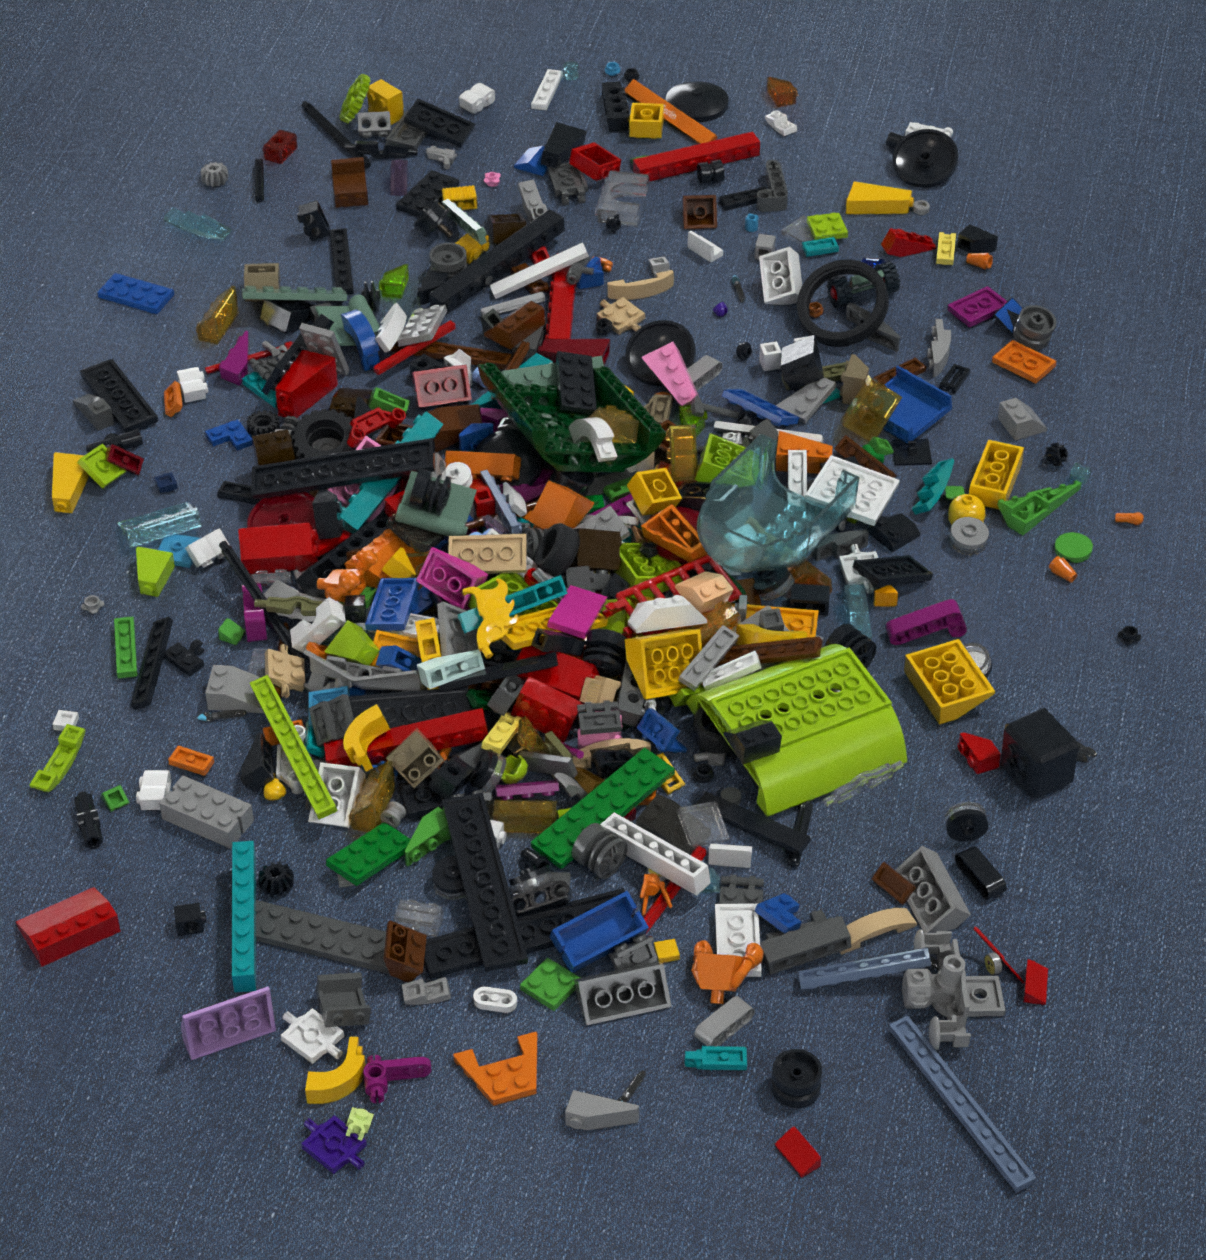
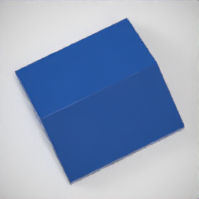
[514,146,547,176]
[459,423,494,452]

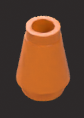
[966,253,993,269]
[1049,556,1078,583]

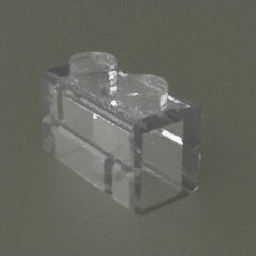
[394,899,443,937]

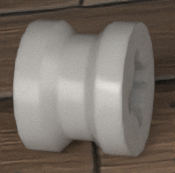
[380,801,406,828]

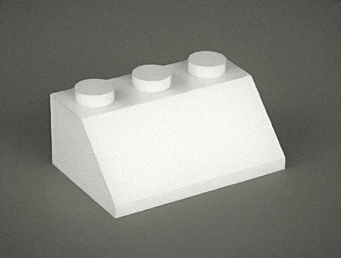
[759,247,802,305]

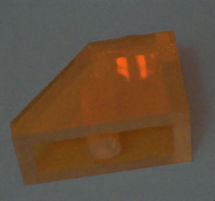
[767,77,798,107]
[789,559,832,593]

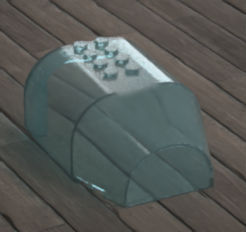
[697,434,860,573]

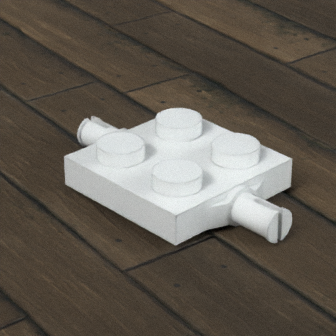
[839,544,878,594]
[281,1008,344,1064]

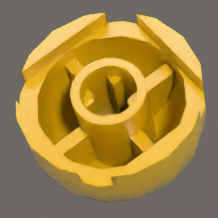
[948,494,985,524]

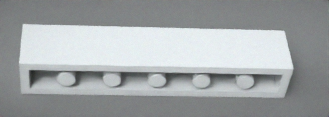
[600,813,711,896]

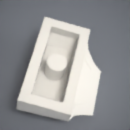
[444,349,472,386]

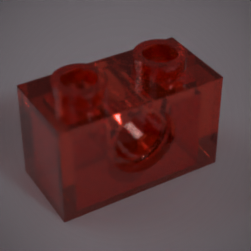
[263,129,298,164]

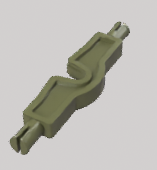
[254,596,324,616]

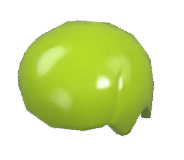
[496,755,528,784]

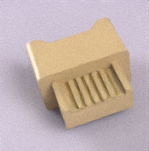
[580,675,621,711]

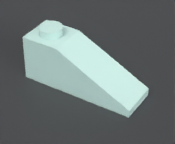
[417,650,485,689]

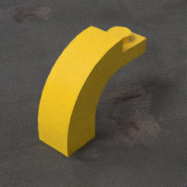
[735,624,807,645]
[343,704,390,772]
[305,1037,366,1104]

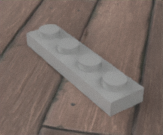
[678,625,739,691]

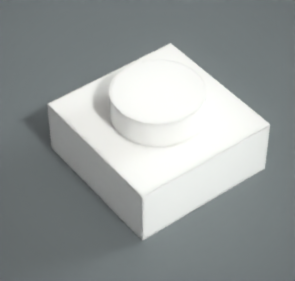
[53,710,79,731]

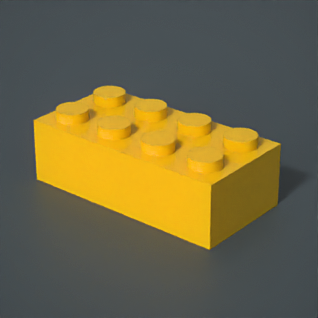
[969,440,1024,510]

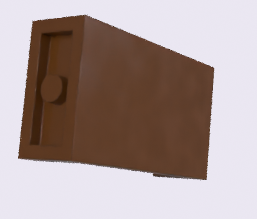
[331,157,369,208]

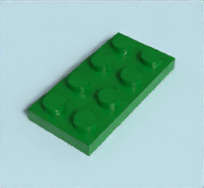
[326,822,411,886]

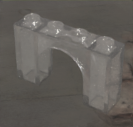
[595,171,649,227]

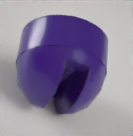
[713,302,728,317]

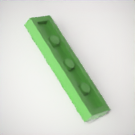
[114,616,138,679]

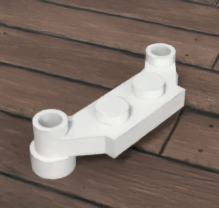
[276,725,306,794]

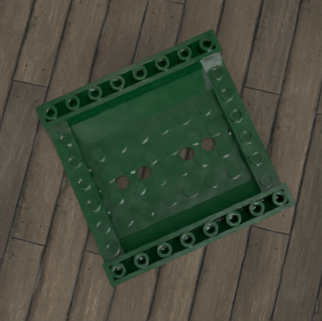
[478,363,667,472]

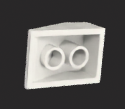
[308,762,366,828]

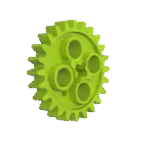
[339,74,370,124]

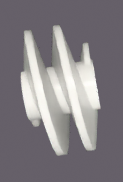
[442,462,473,487]

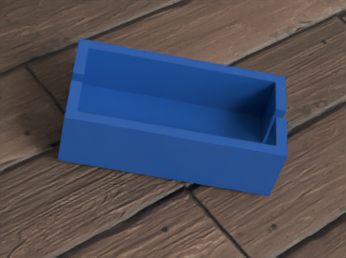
[550,891,649,973]

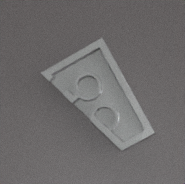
[776,377,836,424]

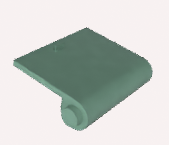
[315,295,380,346]
[395,471,477,537]

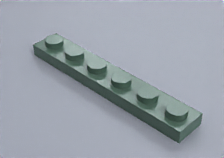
[442,199,487,245]

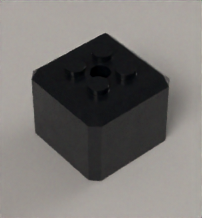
[1000,708,1079,799]

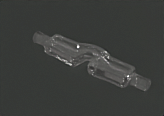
[823,760,904,807]

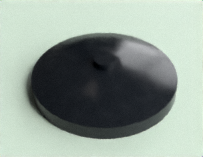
[666,81,729,122]
[893,129,959,188]
[625,320,696,386]
[474,429,544,486]

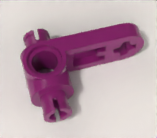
[364,1055,432,1104]

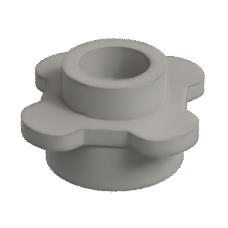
[81,595,104,614]

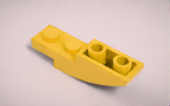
[415,618,442,690]

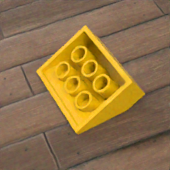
[625,629,703,699]
[904,639,995,725]

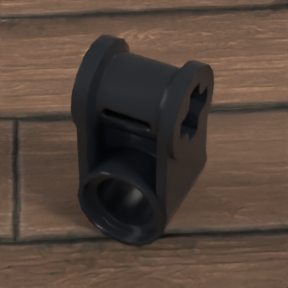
[591,750,633,777]

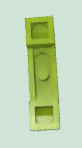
[29,724,86,792]

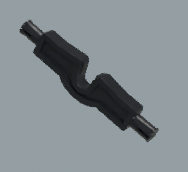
[345,141,418,159]

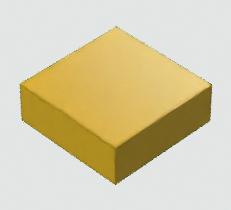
[654,939,680,963]

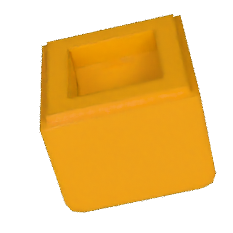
[873,585,898,607]

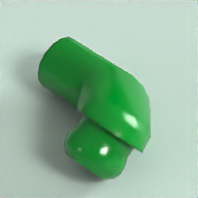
[862,444,885,463]

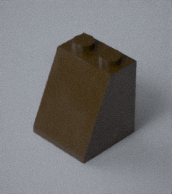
[252,429,295,466]
[569,528,622,571]

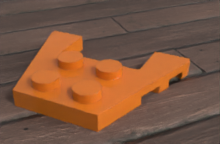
[453,1032,538,1106]

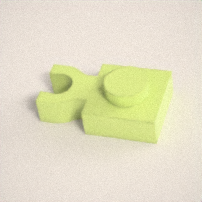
[346,1107,374,1141]

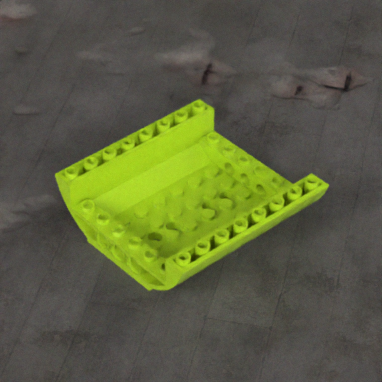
[686,644,907,817]

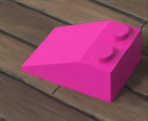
[416,547,488,610]

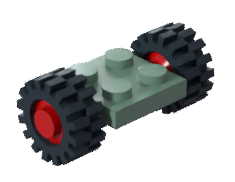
[826,262,900,308]

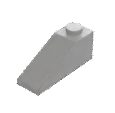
[565,1090,639,1130]

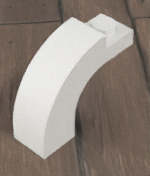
[568,417,618,462]

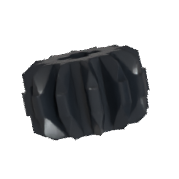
[258,861,294,897]

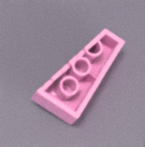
[641,342,699,415]

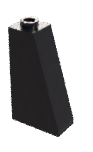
[541,122,587,168]

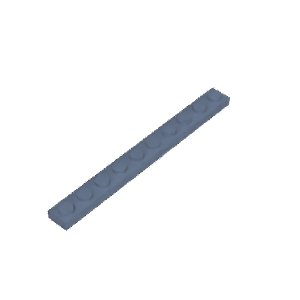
[889,1016,1036,1193]

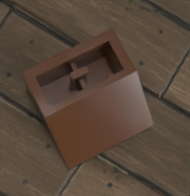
[383,920,427,983]

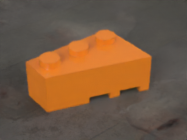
[776,431,833,474]
[641,504,709,562]

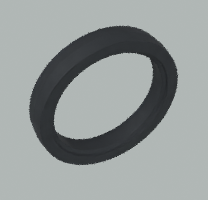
[797,259,889,347]

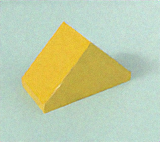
[381,547,416,578]

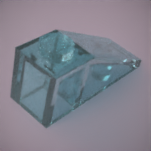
[843,584,872,640]

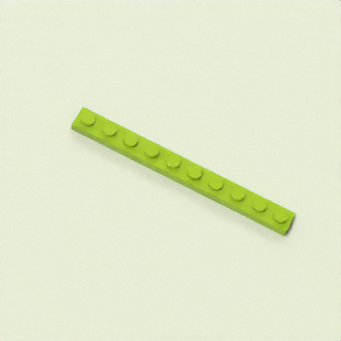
[250,675,338,820]

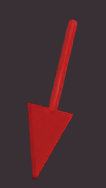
[973,927,1025,984]

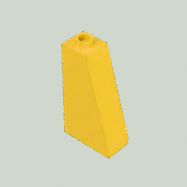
[846,181,914,214]
[52,452,90,513]

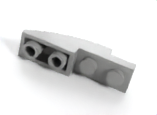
[518,179,548,223]
[927,319,951,377]

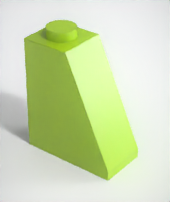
[136,546,175,597]
[325,620,380,666]

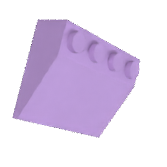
[181,987,276,1060]

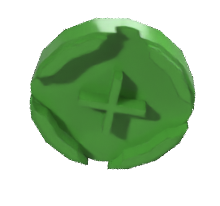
[1054,532,1093,563]

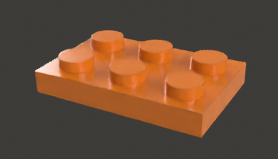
[992,340,1056,384]

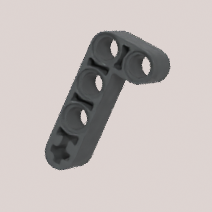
[756,160,788,212]

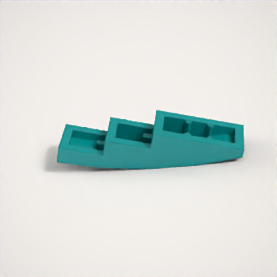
[912,458,954,515]

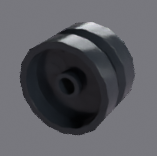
[772,1049,822,1108]

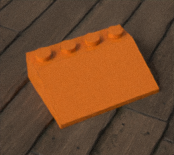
[345,529,431,588]

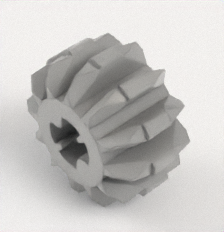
[201,162,228,187]

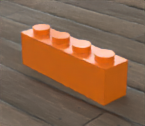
[445,450,521,482]

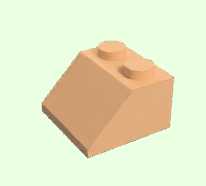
[675,572,734,614]

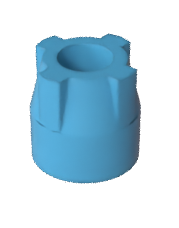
[745,213,758,232]

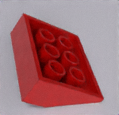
[16,887,121,967]

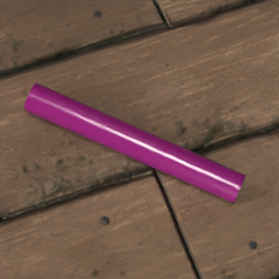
[561,742,584,759]

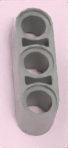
[687,355,723,391]
[694,996,755,1046]

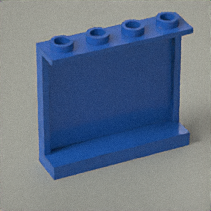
[854,366,952,443]

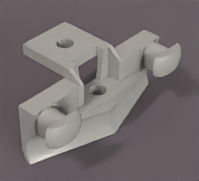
[304,635,427,692]

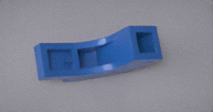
[341,309,380,371]

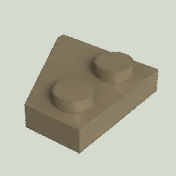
[644,394,673,424]

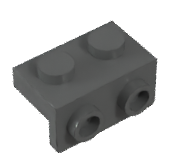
[609,934,658,970]

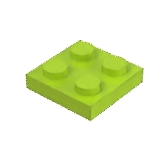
[807,213,848,240]
[77,443,127,489]

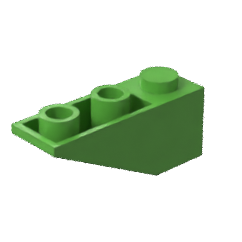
[405,807,451,867]

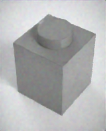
[755,234,776,260]

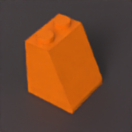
[528,480,594,530]

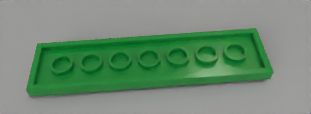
[531,747,675,869]

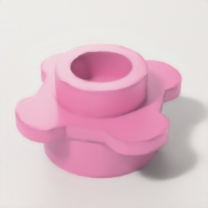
[484,172,501,187]

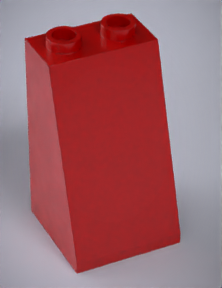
[275,350,338,418]
[238,523,320,580]
[517,645,600,704]

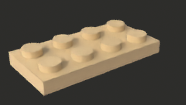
[448,534,527,574]

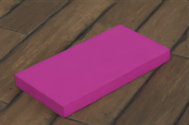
[547,585,607,639]

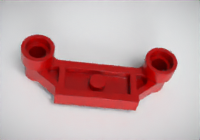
[347,407,406,448]

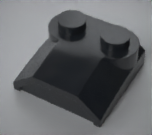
[867,513,920,552]

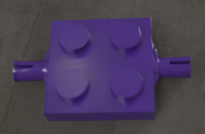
[301,1115,367,1174]

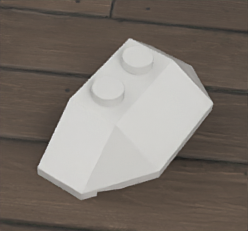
[628,595,707,633]

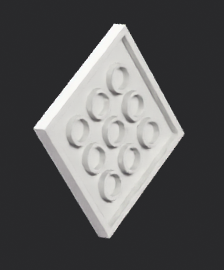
[804,455,900,526]

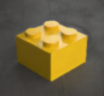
[367,79,404,125]
[629,103,664,139]
[627,468,682,516]

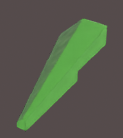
[997,480,1082,535]

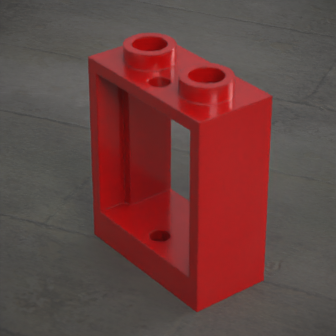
[569,142,621,181]

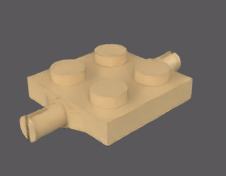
[597,297,646,335]
[265,644,305,698]

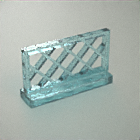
[117,501,202,548]

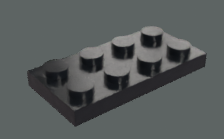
[404,99,475,147]
[396,170,459,217]
[261,333,306,395]
[556,351,597,415]
[852,555,933,587]

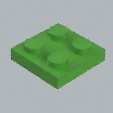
[520,957,580,1011]

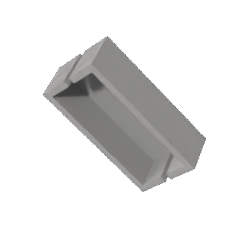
[159,776,254,849]

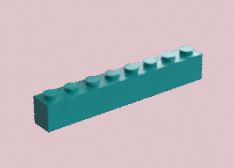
[340,411,444,534]
[232,841,256,993]

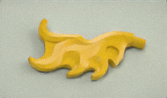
[462,578,518,659]

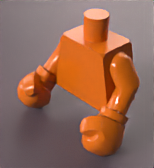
[317,549,378,602]
[691,940,764,1004]

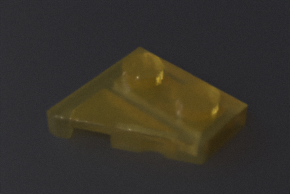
[517,716,544,752]

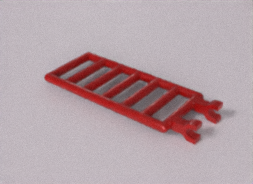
[602,554,742,639]

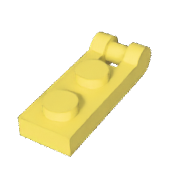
[936,232,956,265]
[481,712,523,755]

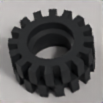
[247,410,280,437]

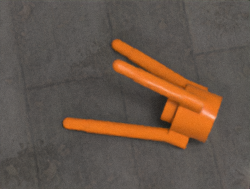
[639,873,672,916]

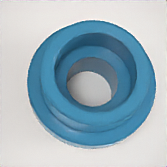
[605,62,620,76]

